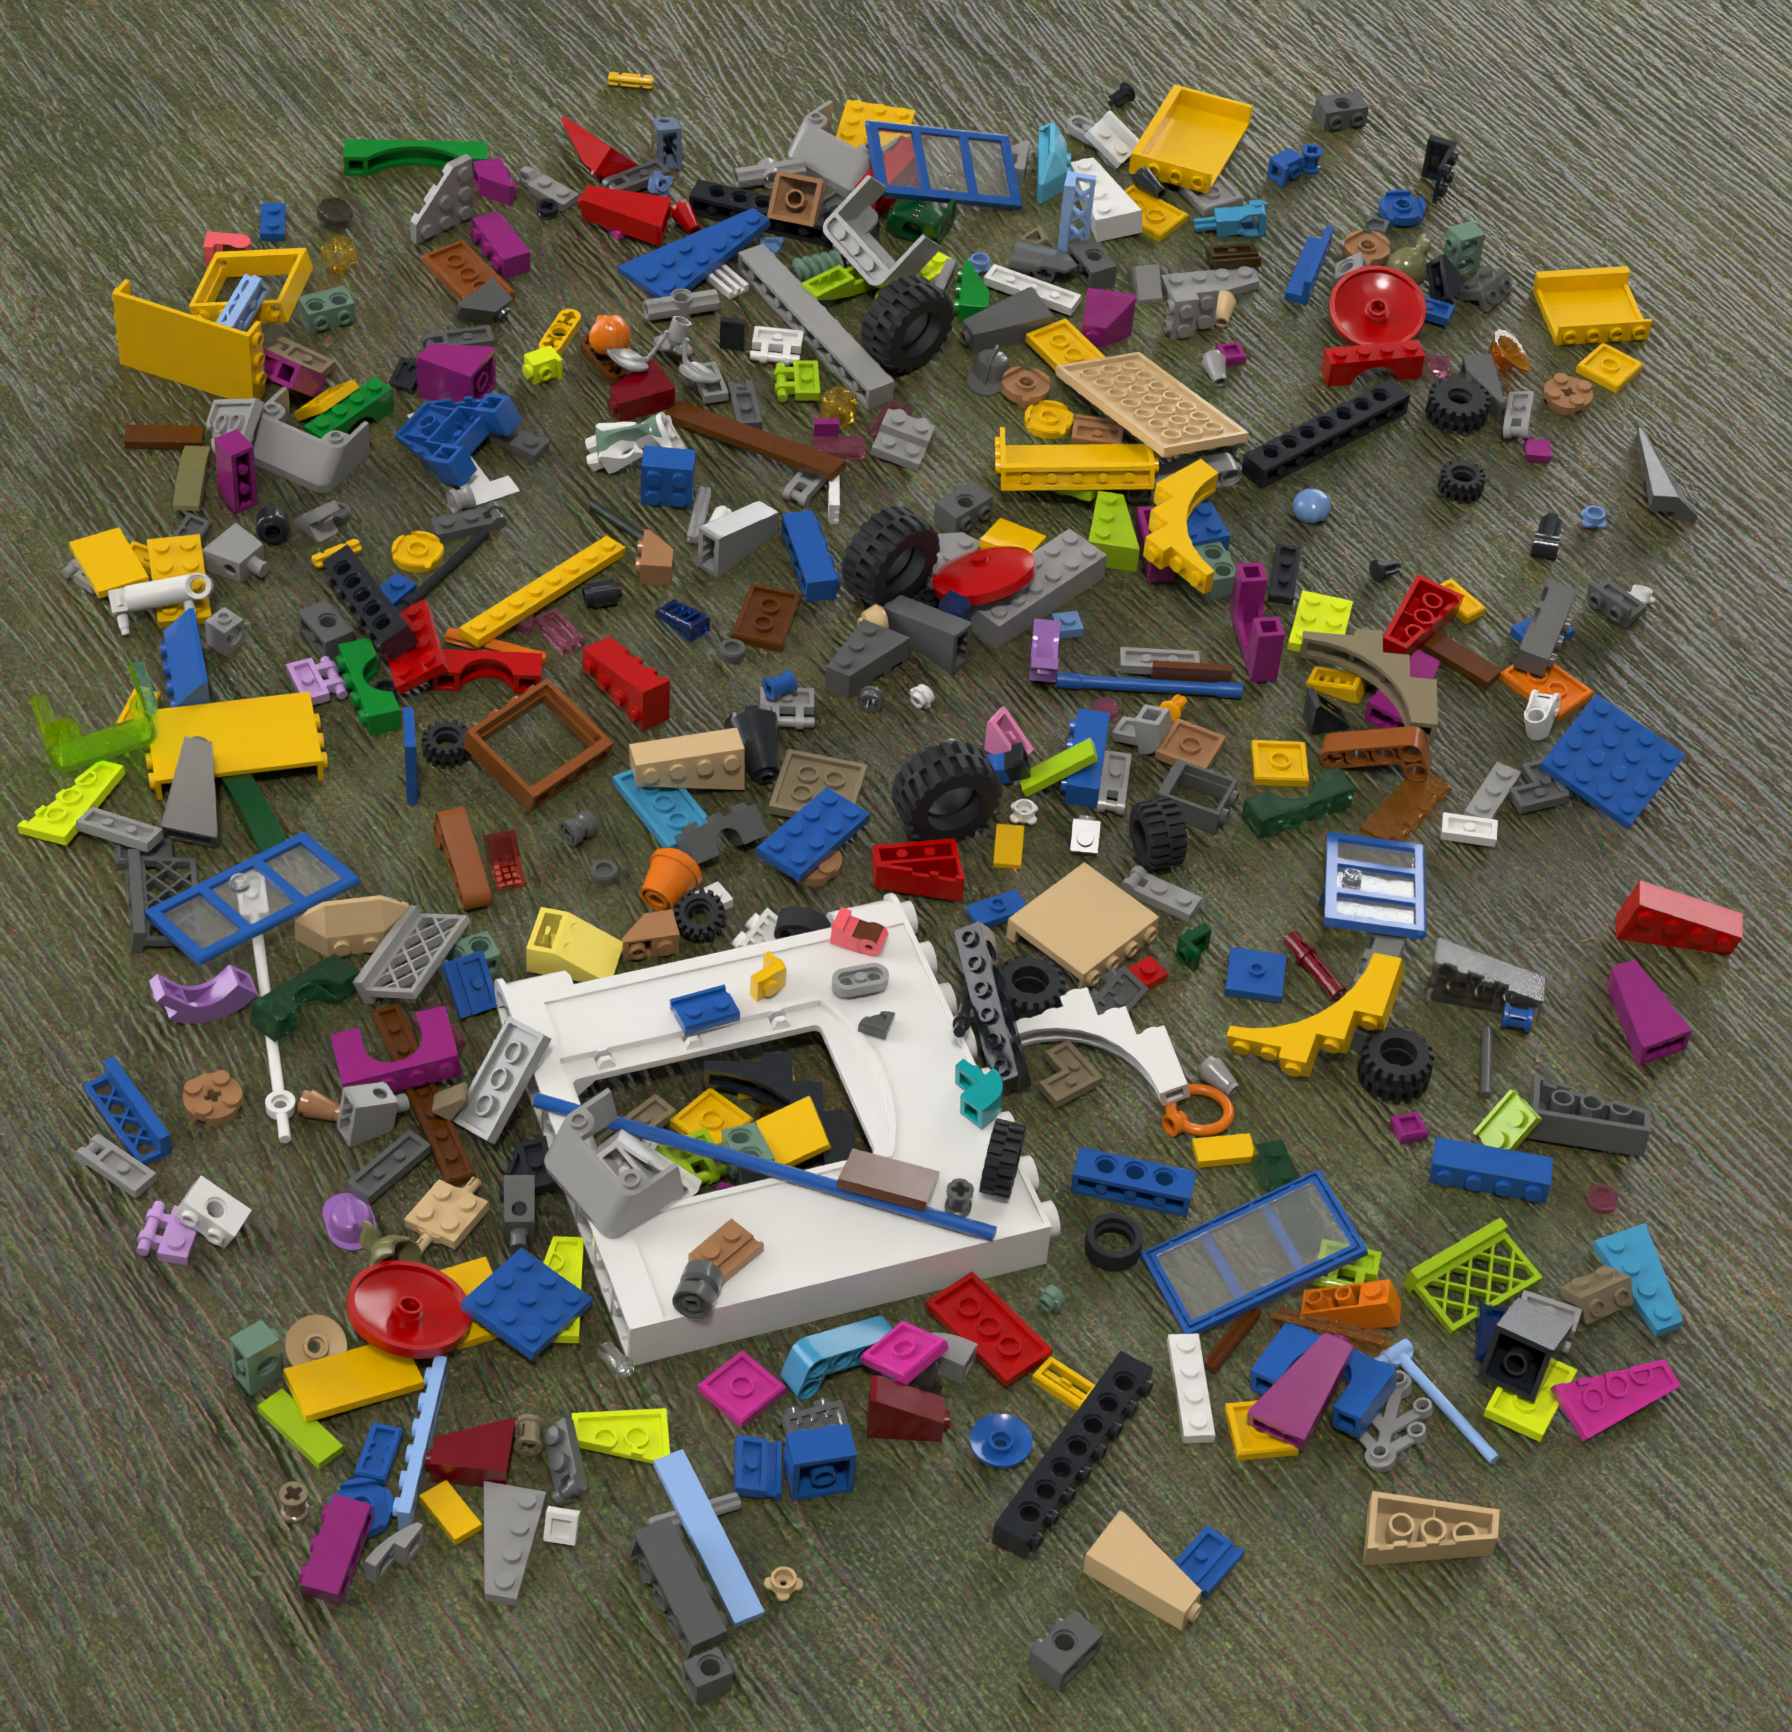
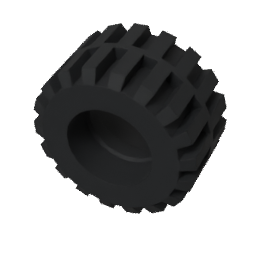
[1129,797,1187,871]
[1002,955,1066,1021]
[1357,1026,1435,1104]

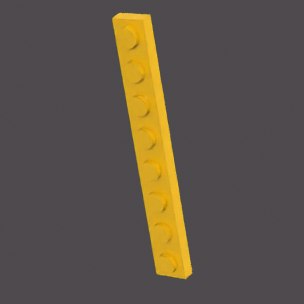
[459,536,626,648]

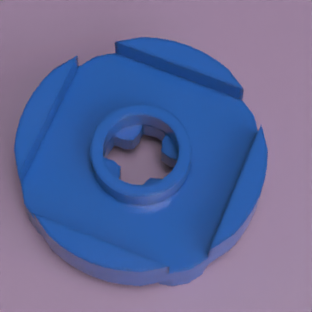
[1378,189,1426,227]
[329,1478,394,1538]

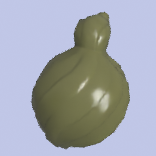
[1387,233,1431,286]
[359,1220,421,1266]

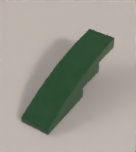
[220,773,286,854]

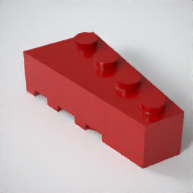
[1383,574,1465,657]
[581,636,670,731]
[1616,880,1743,955]

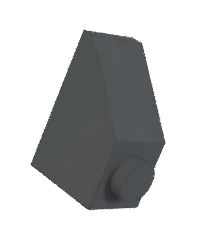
[453,278,513,323]

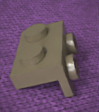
[1560,1266,1633,1324]

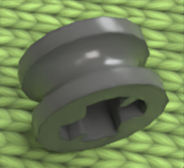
[858,686,884,713]

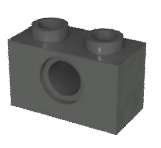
[1313,91,1369,132]
[1068,238,1118,289]
[934,481,993,533]
[298,600,356,660]
[1029,1610,1104,1692]

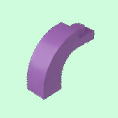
[1029,619,1061,682]
[149,964,258,1024]

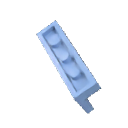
[1057,171,1097,253]
[216,274,271,332]

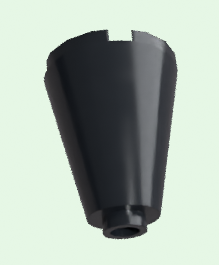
[724,705,779,783]

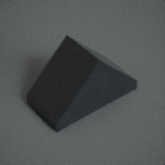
[1426,254,1466,302]
[719,316,749,351]
[1302,687,1351,735]

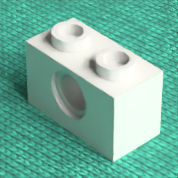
[173,1176,251,1249]

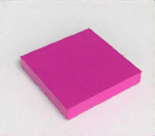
[860,1321,949,1385]
[697,1350,786,1428]

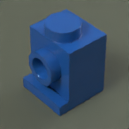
[1267,148,1305,188]

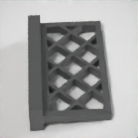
[125,849,203,953]

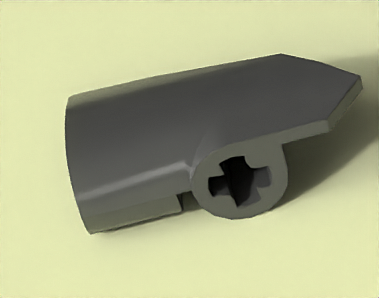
[1009,239,1078,283]

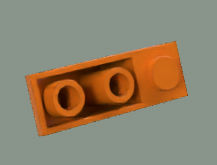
[1301,1279,1402,1329]

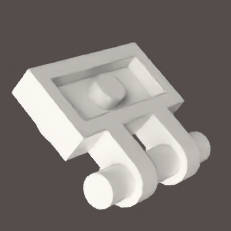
[750,326,804,366]

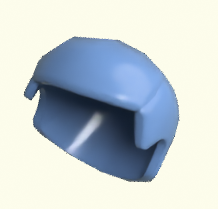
[1292,488,1331,524]

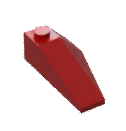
[561,116,638,180]

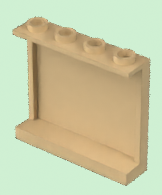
[1006,862,1159,989]

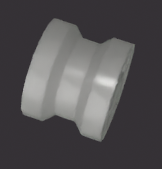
[446,484,476,513]

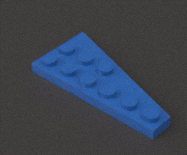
[617,208,771,298]

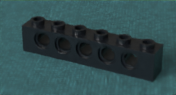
[322,544,419,660]
[954,921,1032,1096]

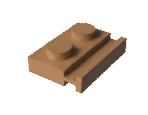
[1071,414,1124,445]
[688,1218,764,1286]

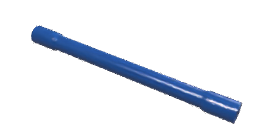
[1056,672,1243,699]

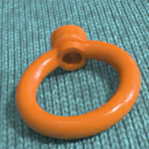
[1161,1084,1234,1137]

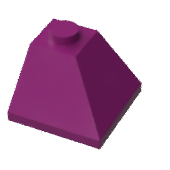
[1081,288,1137,348]

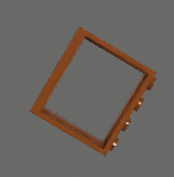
[463,678,614,813]

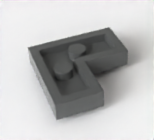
[1508,758,1570,814]

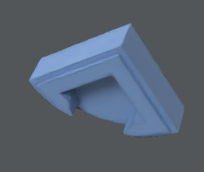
[759,237,784,256]

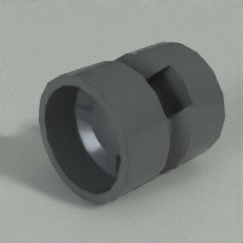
[672,1259,723,1319]

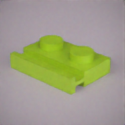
[1473,1089,1542,1151]

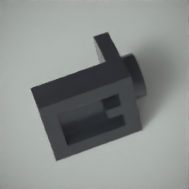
[389,356,418,394]

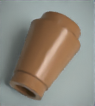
[297,1089,340,1122]

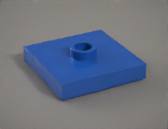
[1225,947,1286,1003]

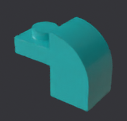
[955,1058,1003,1130]

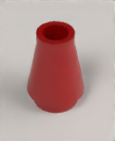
[671,201,701,235]

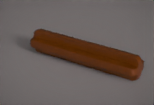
[1204,1307,1261,1374]

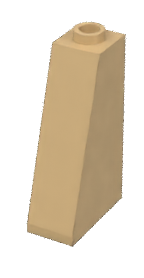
[1083,1511,1202,1631]

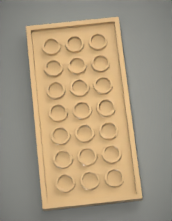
[1055,352,1249,458]

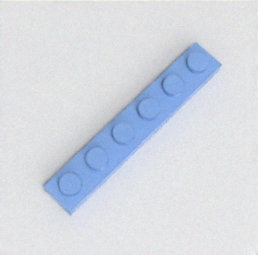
[392,1356,448,1530]

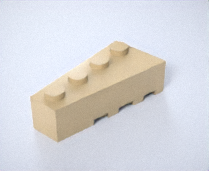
[629,728,745,790]
[1363,1491,1500,1565]

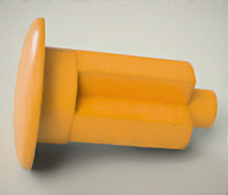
[1159,694,1188,723]

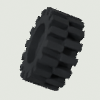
[1438,459,1486,504]
[422,719,471,769]
[673,888,727,944]

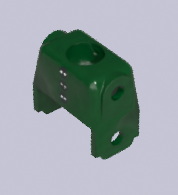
[887,185,957,243]

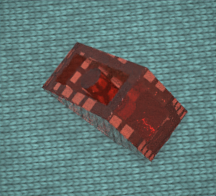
[483,829,526,890]

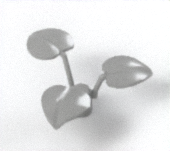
[606,316,721,383]

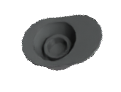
[966,345,1011,396]

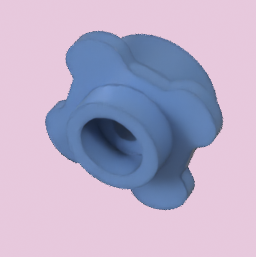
[648,171,673,197]
[968,253,992,274]
[1581,505,1607,529]

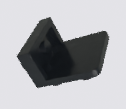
[1421,134,1459,204]

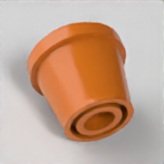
[640,848,703,911]

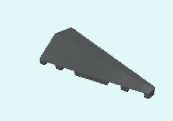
[1636,428,1698,521]

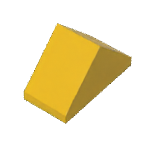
[993,823,1024,869]

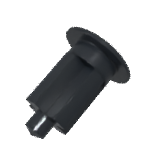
[1108,82,1135,108]
[1369,559,1401,582]

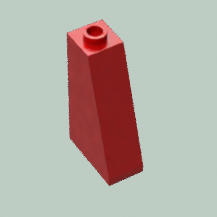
[578,185,671,246]

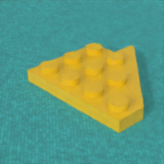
[836,100,926,148]

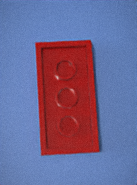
[386,599,448,695]
[925,1271,1053,1388]

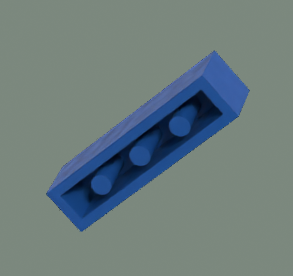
[781,510,841,602]
[1060,709,1110,808]
[1428,1137,1553,1203]

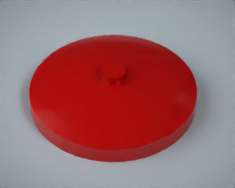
[1329,265,1426,346]
[932,546,1036,605]
[346,1260,471,1359]

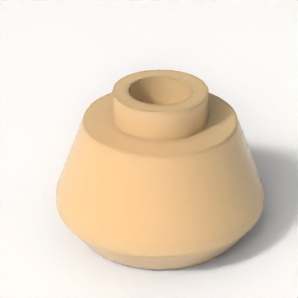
[857,604,889,629]

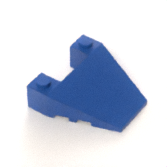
[395,393,522,486]

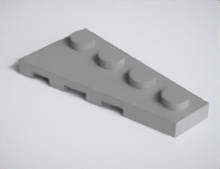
[1161,266,1260,300]
[484,1481,546,1606]

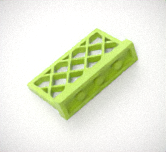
[1403,1217,1543,1335]

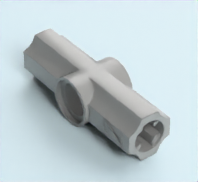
[733,158,806,189]
[643,289,720,321]

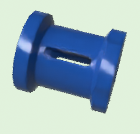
[1301,144,1323,175]
[762,669,798,701]
[1500,1003,1534,1033]

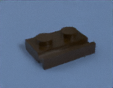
[1206,243,1261,270]

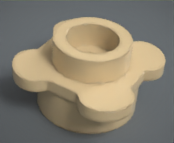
[764,1566,803,1601]

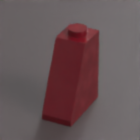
[607,358,675,422]
[867,1375,950,1442]
[424,1418,516,1487]

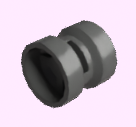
[559,809,598,847]

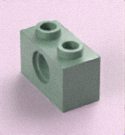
[229,1319,283,1396]

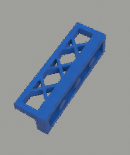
[1284,225,1334,305]
[83,1056,172,1166]

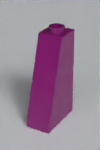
[1364,650,1440,729]
[1606,960,1692,1066]
[1247,1332,1354,1451]

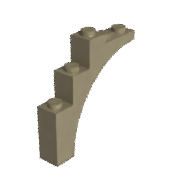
[1300,628,1438,744]

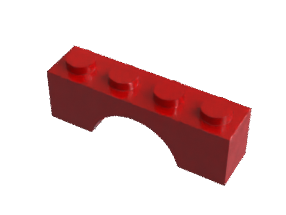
[1321,340,1425,387]
[432,649,543,694]

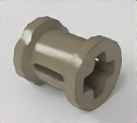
[514,1414,545,1456]
[279,1481,309,1523]

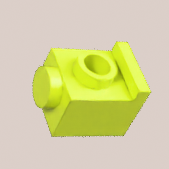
[522,345,563,385]

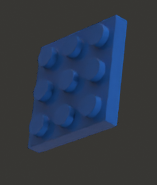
[460,1248,592,1361]

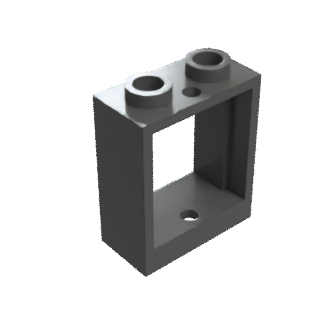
[1156,758,1240,834]

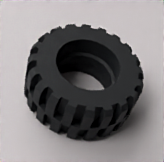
[860,275,955,373]
[841,506,940,607]
[891,741,1003,842]

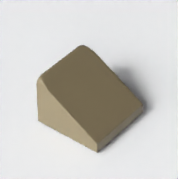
[1020,225,1053,248]
[432,1082,468,1121]

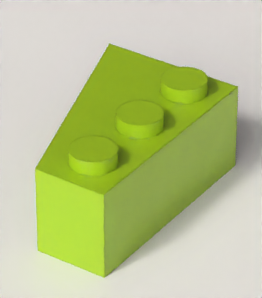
[1088,491,1140,572]

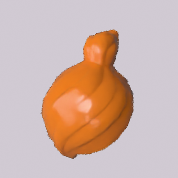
[589,314,633,356]

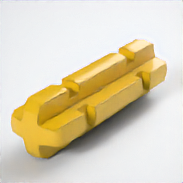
[608,72,654,89]
[312,539,362,569]

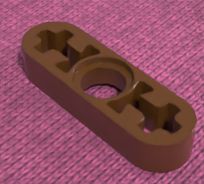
[580,334,627,386]

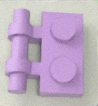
[286,656,348,705]
[136,1201,199,1265]

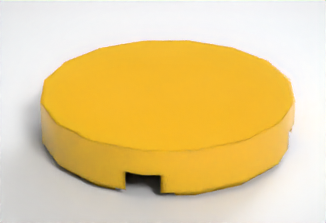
[1024,400,1074,440]
[391,531,444,573]

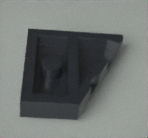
[498,1136,558,1203]

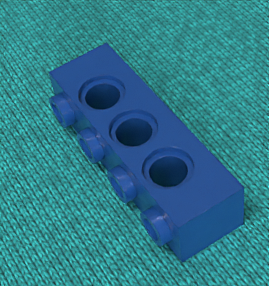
[1070,1147,1196,1217]

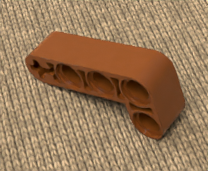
[1319,726,1432,782]
[433,806,492,911]

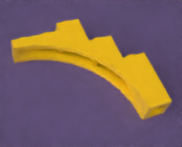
[1143,459,1219,594]
[1227,953,1404,1077]

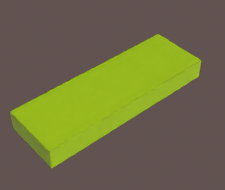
[1020,738,1098,797]
[258,1388,344,1470]

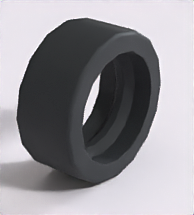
[774,906,831,939]
[1084,1213,1143,1272]

